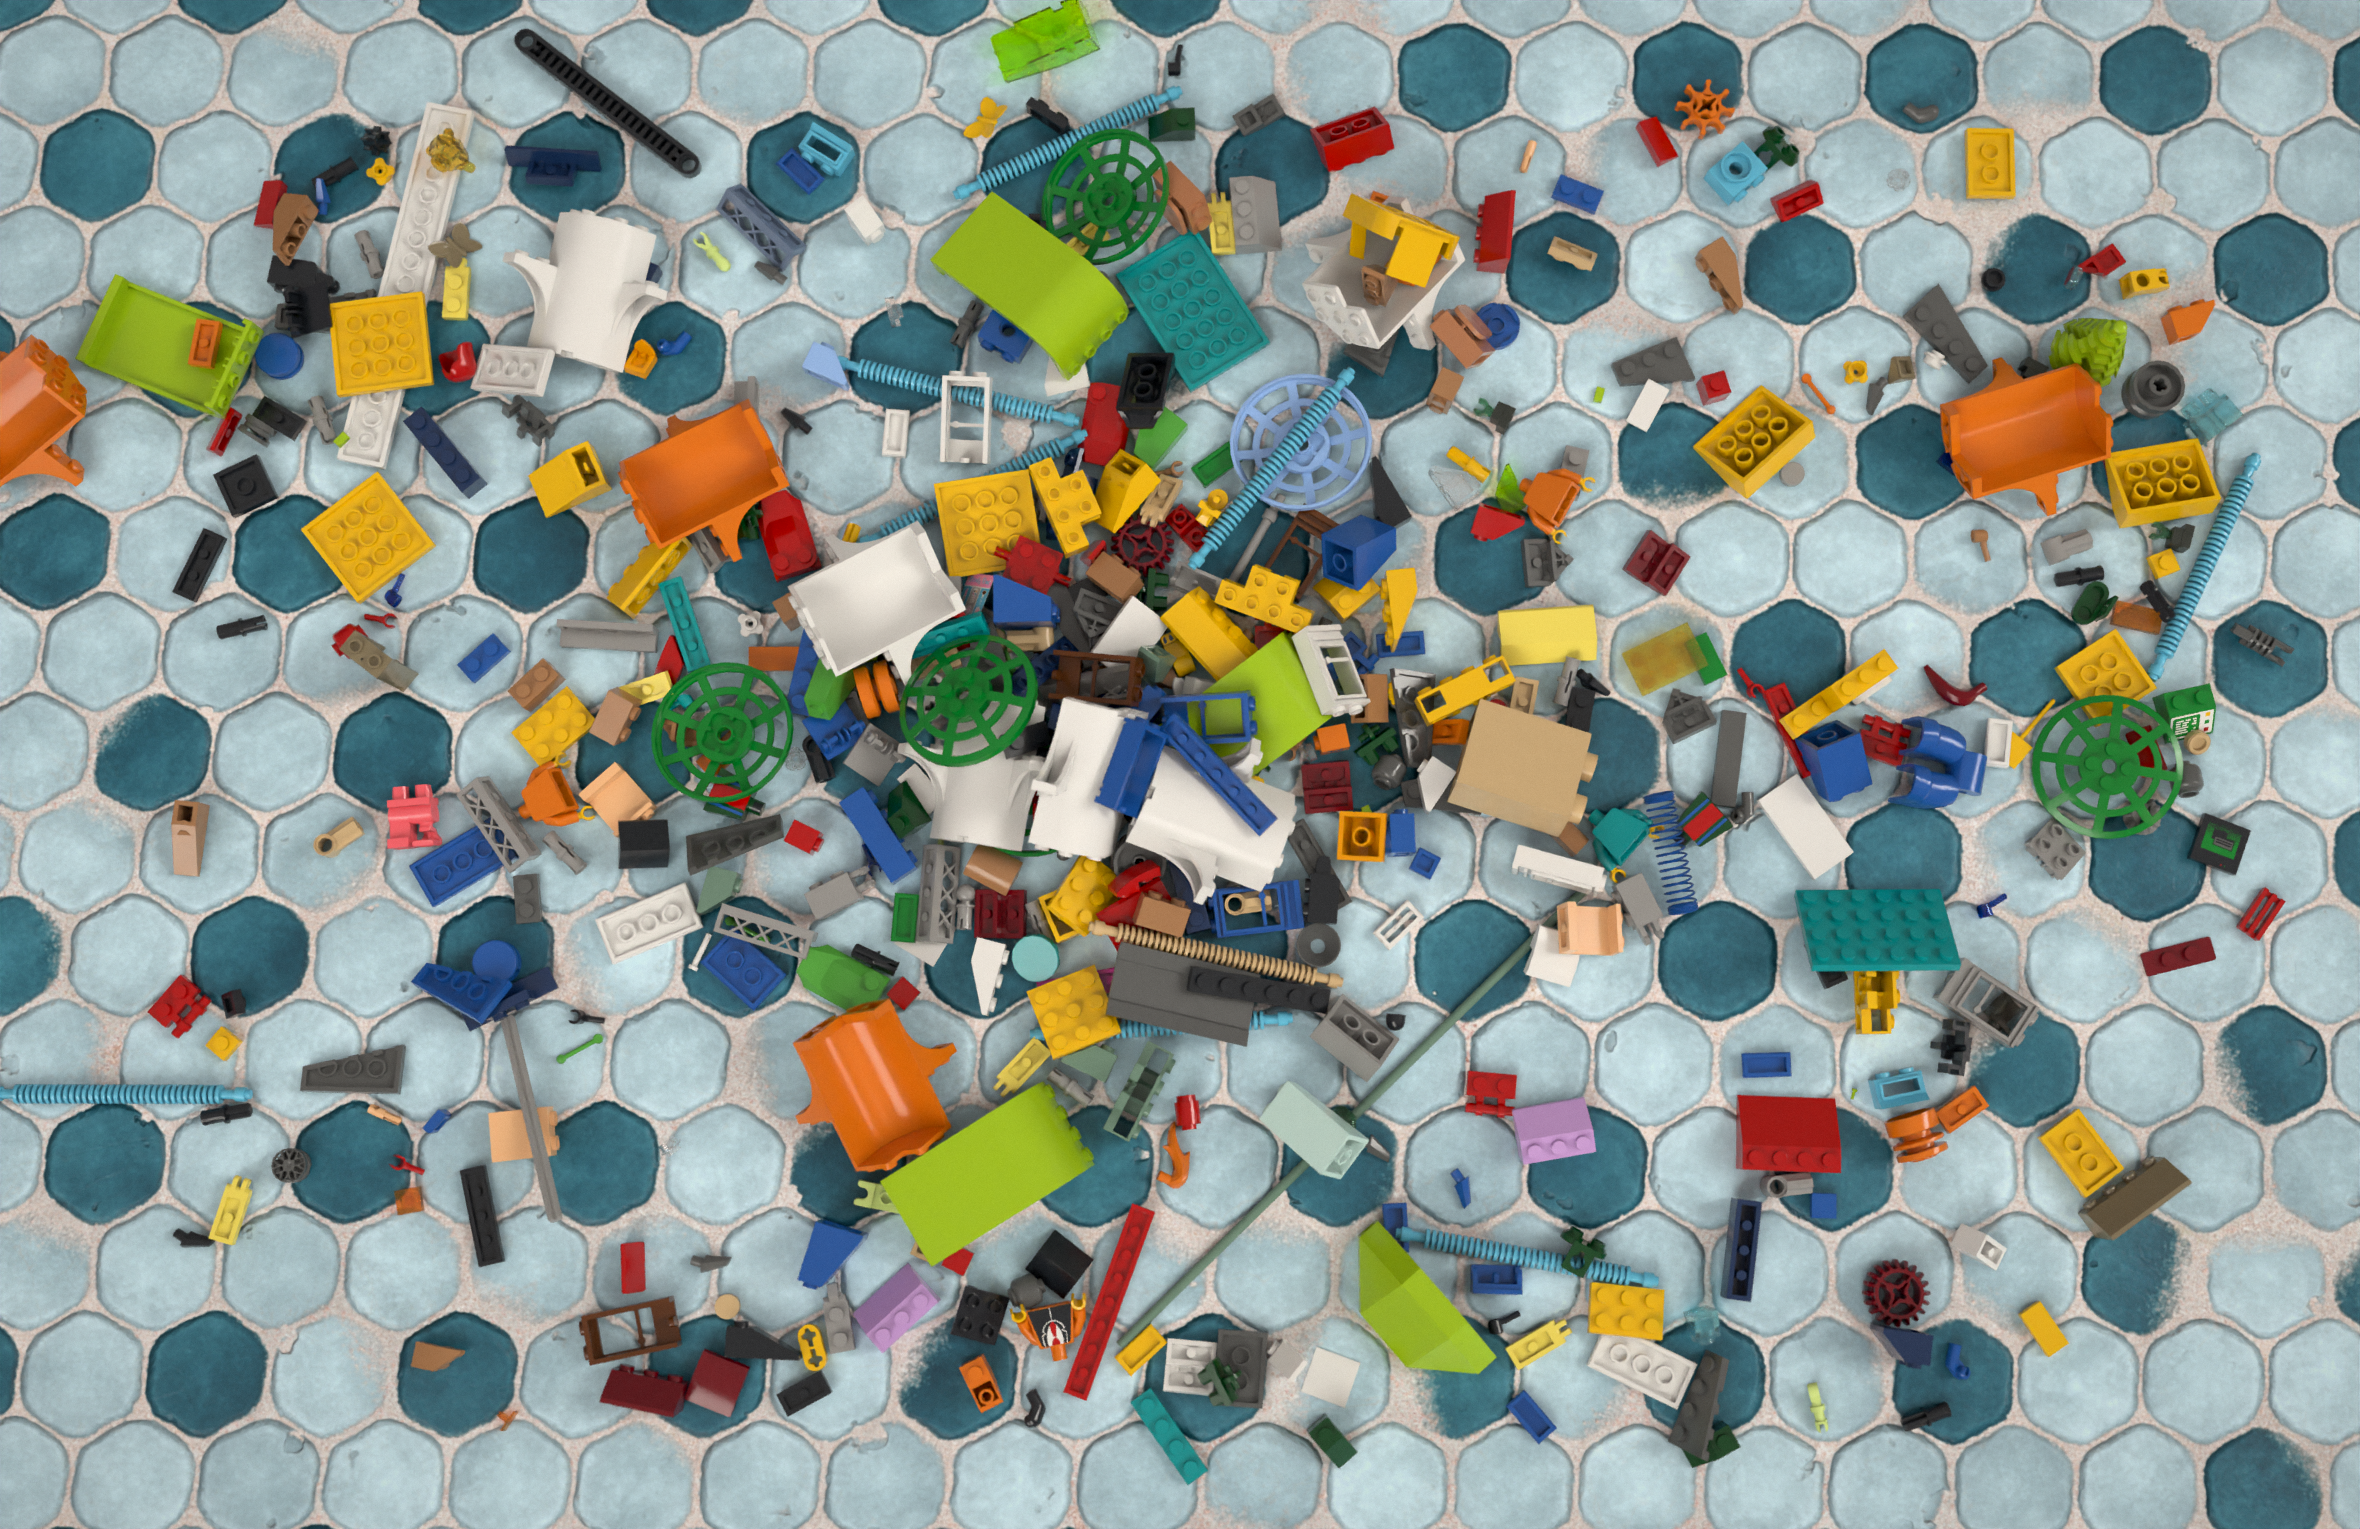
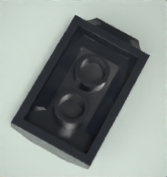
[1116,353,1175,429]

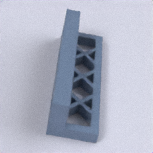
[716,184,807,272]

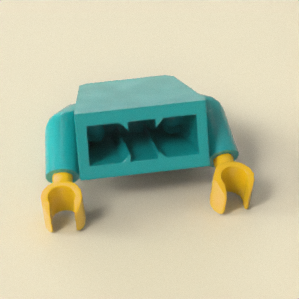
[1588,808,1665,883]

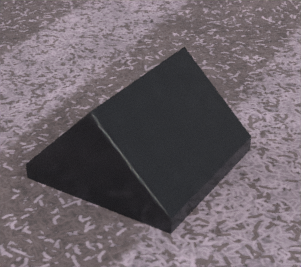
[618,819,670,869]
[1025,1229,1094,1299]

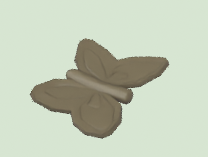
[428,221,482,268]

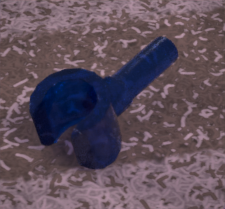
[385,573,406,608]
[861,844,882,876]
[1976,893,2007,919]

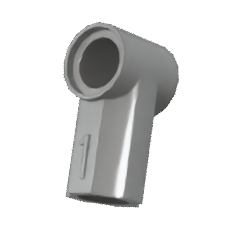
[2040,529,2093,566]
[1760,1172,1814,1198]

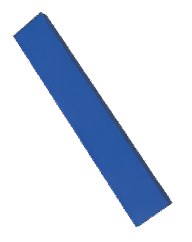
[1160,712,1278,836]

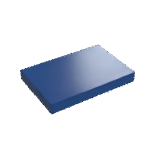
[700,926,787,1011]

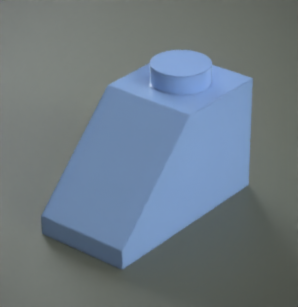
[802,342,850,391]

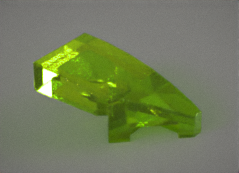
[1495,464,1527,513]

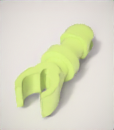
[693,232,731,272]
[1807,1382,1829,1433]

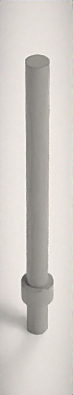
[1216,493,1286,609]

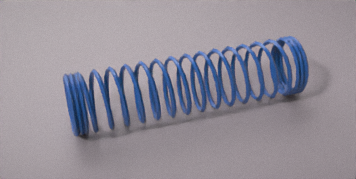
[1643,791,1699,915]

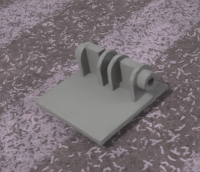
[843,722,906,786]
[2024,817,2086,880]

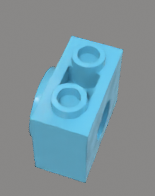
[1703,141,1768,206]

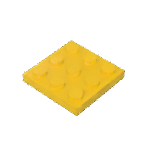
[2054,629,2157,728]
[1026,965,1122,1060]

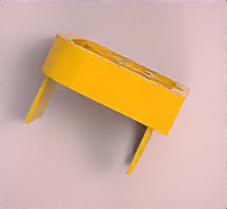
[1342,193,1460,288]

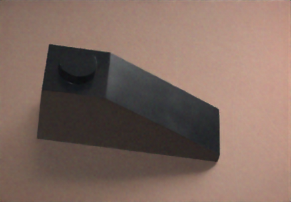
[1370,456,1412,529]
[725,1320,803,1361]

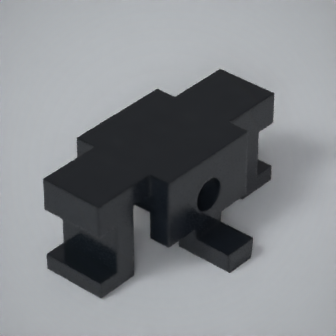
[1930,1019,1972,1076]

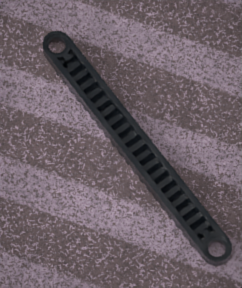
[514,29,701,178]

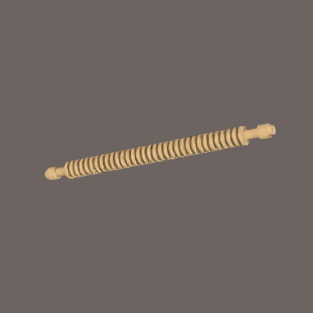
[1088,920,1343,989]

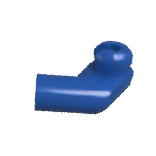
[1945,1342,1970,1380]

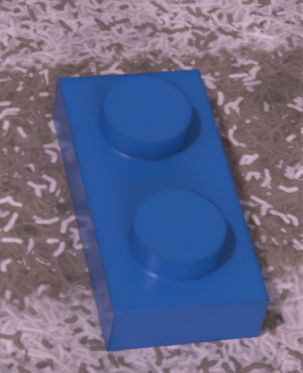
[1551,174,1604,215]
[457,633,511,683]

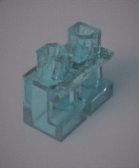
[2180,387,2244,446]

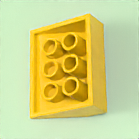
[1693,385,1815,499]
[2105,438,2221,529]

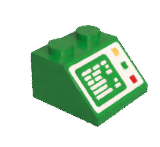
[2152,683,2216,744]

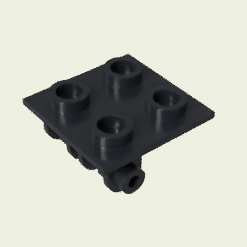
[282,281,333,338]
[950,1285,1009,1345]

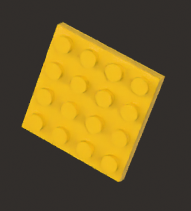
[330,291,434,398]
[934,469,1041,577]
[301,471,436,604]

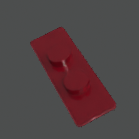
[2140,937,2216,977]

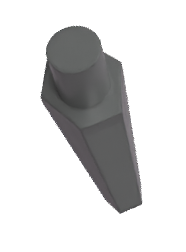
[754,261,788,285]
[1866,377,1888,415]
[1365,1134,1390,1163]
[690,1255,732,1273]

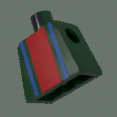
[703,768,766,821]
[1673,791,1733,848]

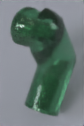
[1333,1105,1356,1129]

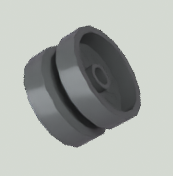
[2121,360,2185,420]
[1113,834,1167,888]

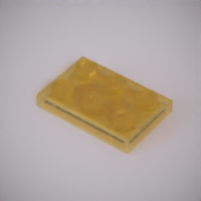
[1621,622,1708,697]

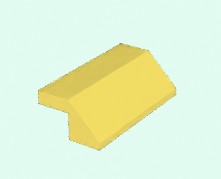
[1497,604,1597,666]

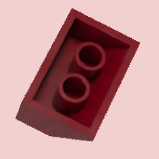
[599,1364,689,1418]

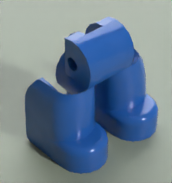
[1888,716,1987,809]

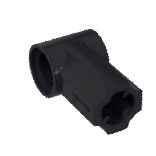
[802,735,836,784]

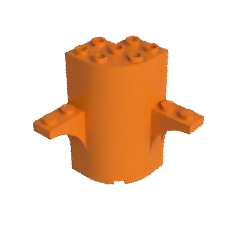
[0,334,87,487]
[1940,357,2113,516]
[618,398,790,562]
[793,998,957,1172]

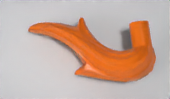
[1156,1121,1190,1188]

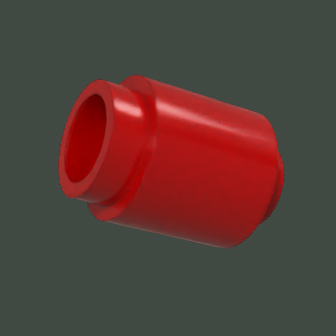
[1174,1094,1201,1130]

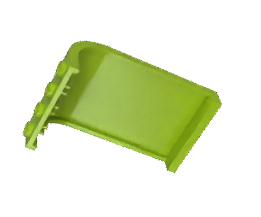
[930,191,1130,381]
[75,274,264,419]
[1158,629,1340,777]
[880,1081,1095,1267]

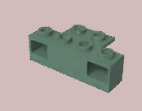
[1103,1041,1176,1142]

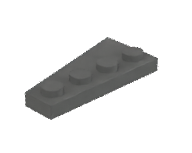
[1668,1349,1729,1462]

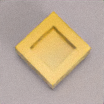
[2146,548,2181,580]
[205,1026,243,1061]

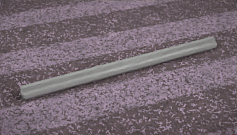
[501,1014,563,1223]

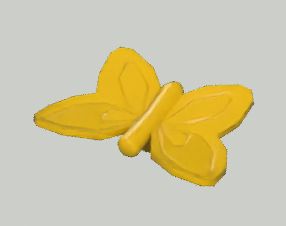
[963,97,1007,138]

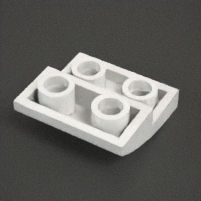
[1524,924,1580,987]

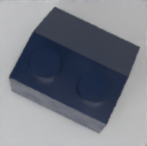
[1870,1323,1933,1369]

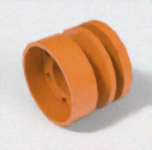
[1884,1107,1948,1163]

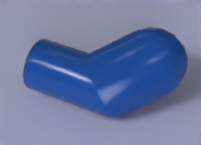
[656,331,692,355]

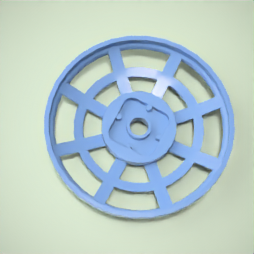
[1230,374,1372,511]

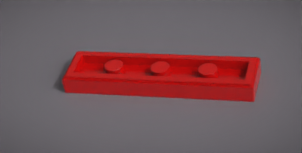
[1762,682,1811,779]

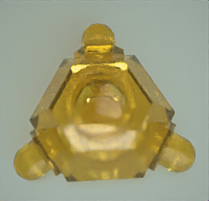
[426,128,476,173]

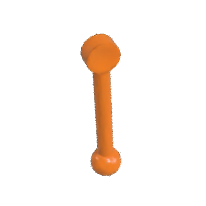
[1801,374,1836,414]

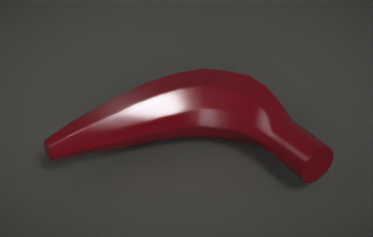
[1924,665,1987,706]

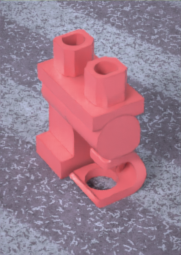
[387,784,442,850]

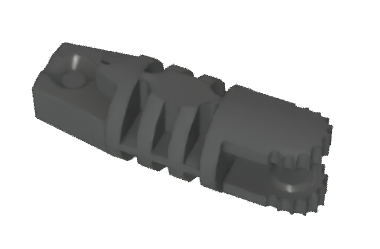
[2230,623,2294,667]

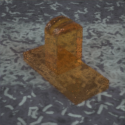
[497,1411,518,1431]

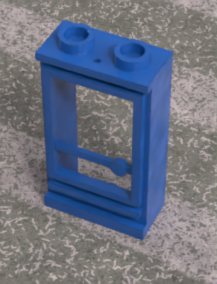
[1160,690,1257,746]
[1094,716,1168,818]
[1207,880,1304,938]

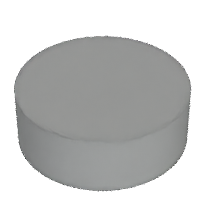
[1779,462,1805,487]

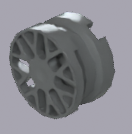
[238,413,277,447]
[271,1148,312,1183]

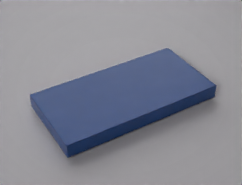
[409,817,518,907]

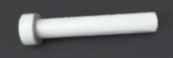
[688,933,712,972]

